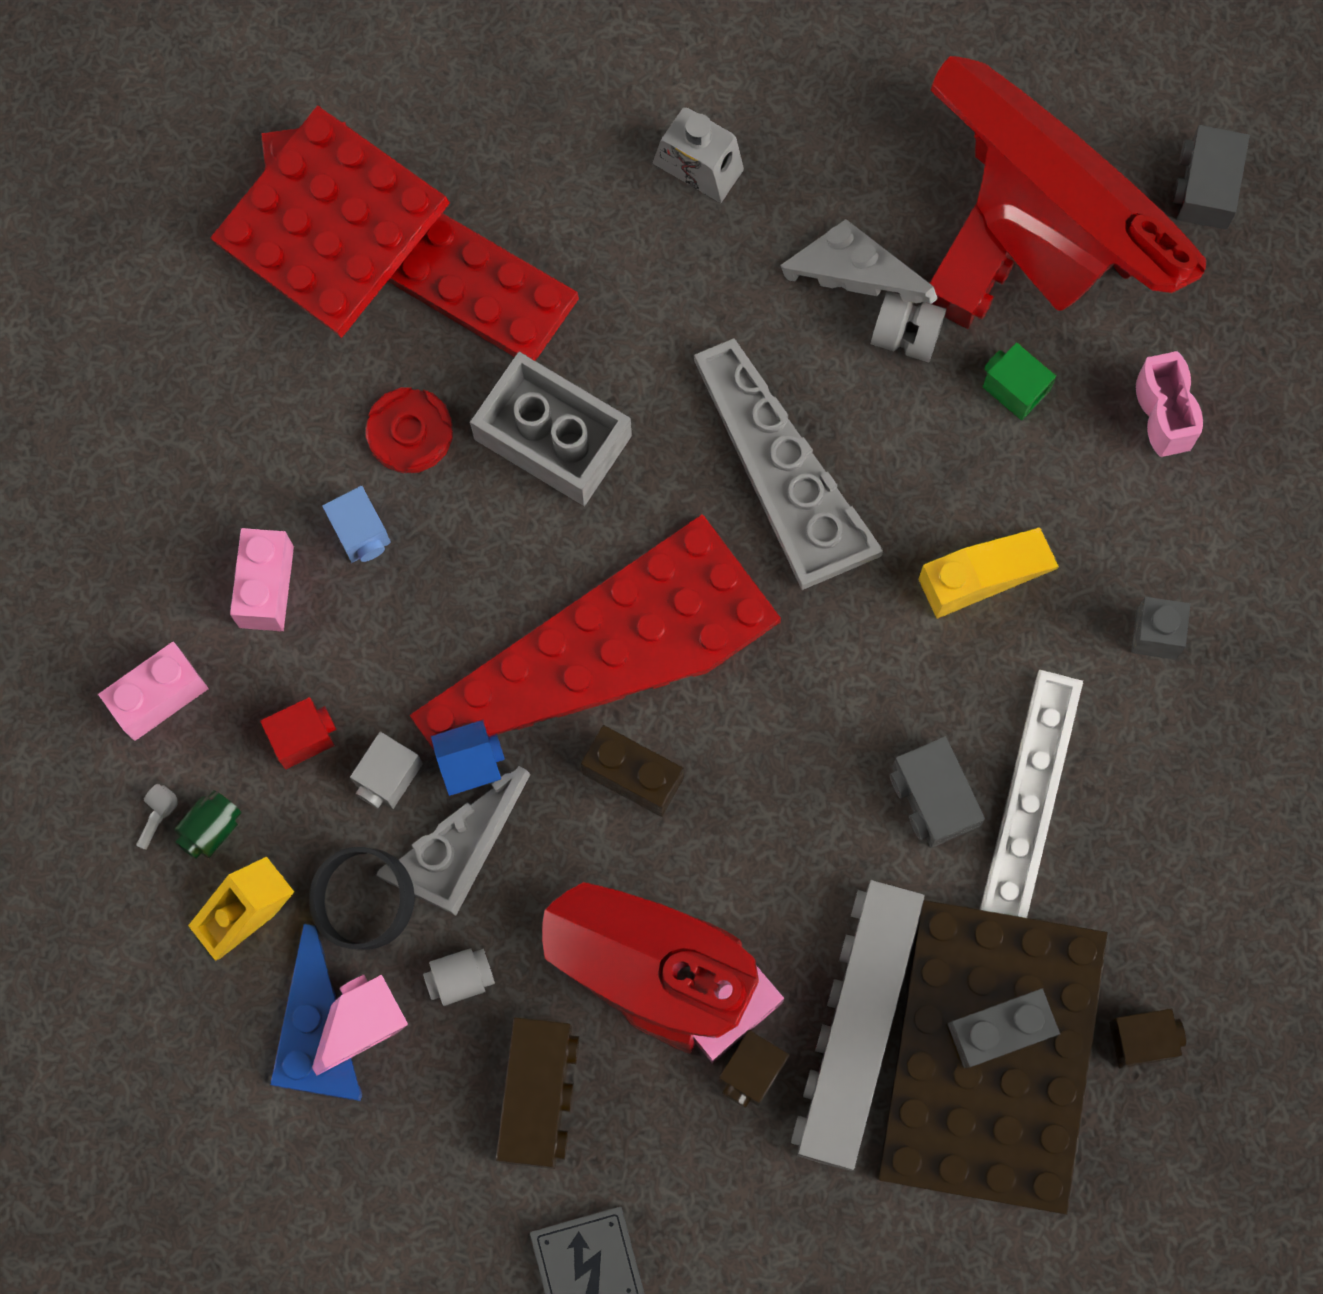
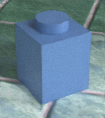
[322,486,391,563]

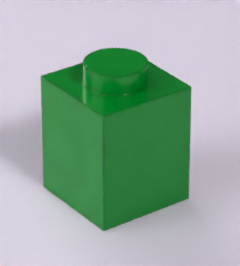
[983,342,1056,421]

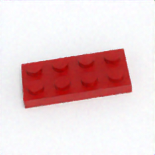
[389,213,579,361]

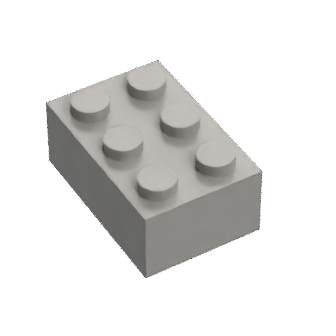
[470,352,632,507]

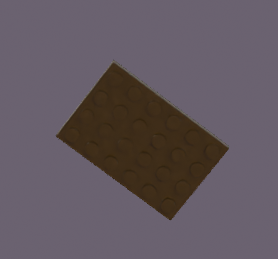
[878,900,1108,1215]

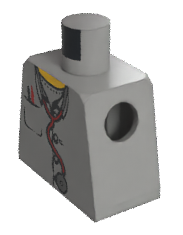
[653,107,744,203]

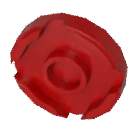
[366,387,453,473]

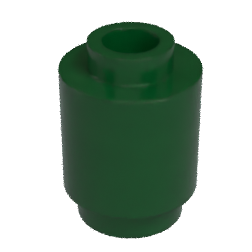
[174,790,241,859]

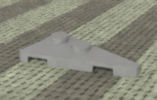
[780,219,938,304]
[377,766,530,916]

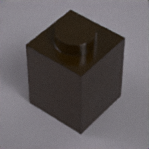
[1109,1008,1186,1069]
[719,1030,789,1108]

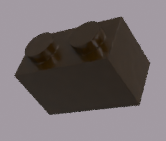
[581,725,684,817]

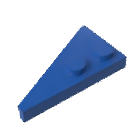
[270,924,362,1101]

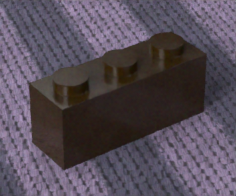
[496,1017,580,1169]

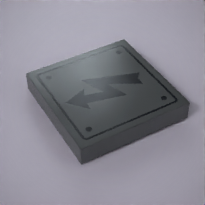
[530,1206,645,1294]

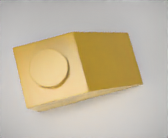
[188,857,294,961]

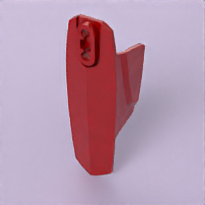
[930,56,1206,311]

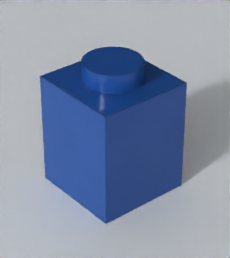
[431,720,505,796]

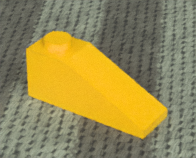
[918,528,1059,619]

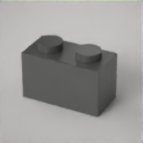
[1172,125,1250,230]
[889,736,985,848]
[947,988,1060,1068]

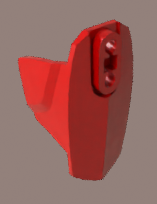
[542,882,759,1054]

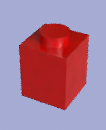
[260,697,337,769]

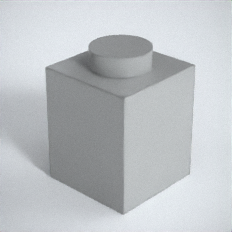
[350,732,423,809]

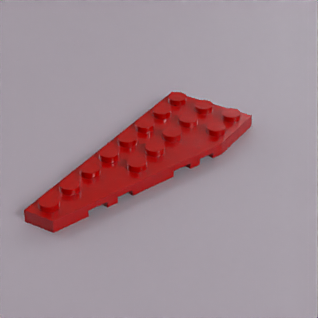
[410,514,781,752]

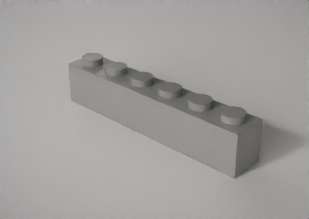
[791,880,925,1172]

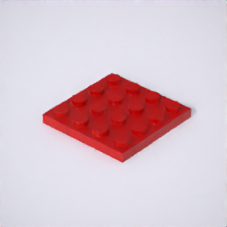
[210,105,450,338]

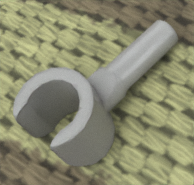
[136,784,178,850]

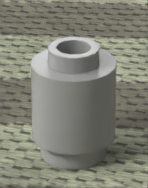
[423,948,495,1006]

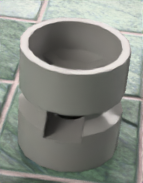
[871,291,946,363]

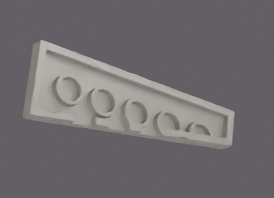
[694,338,883,590]

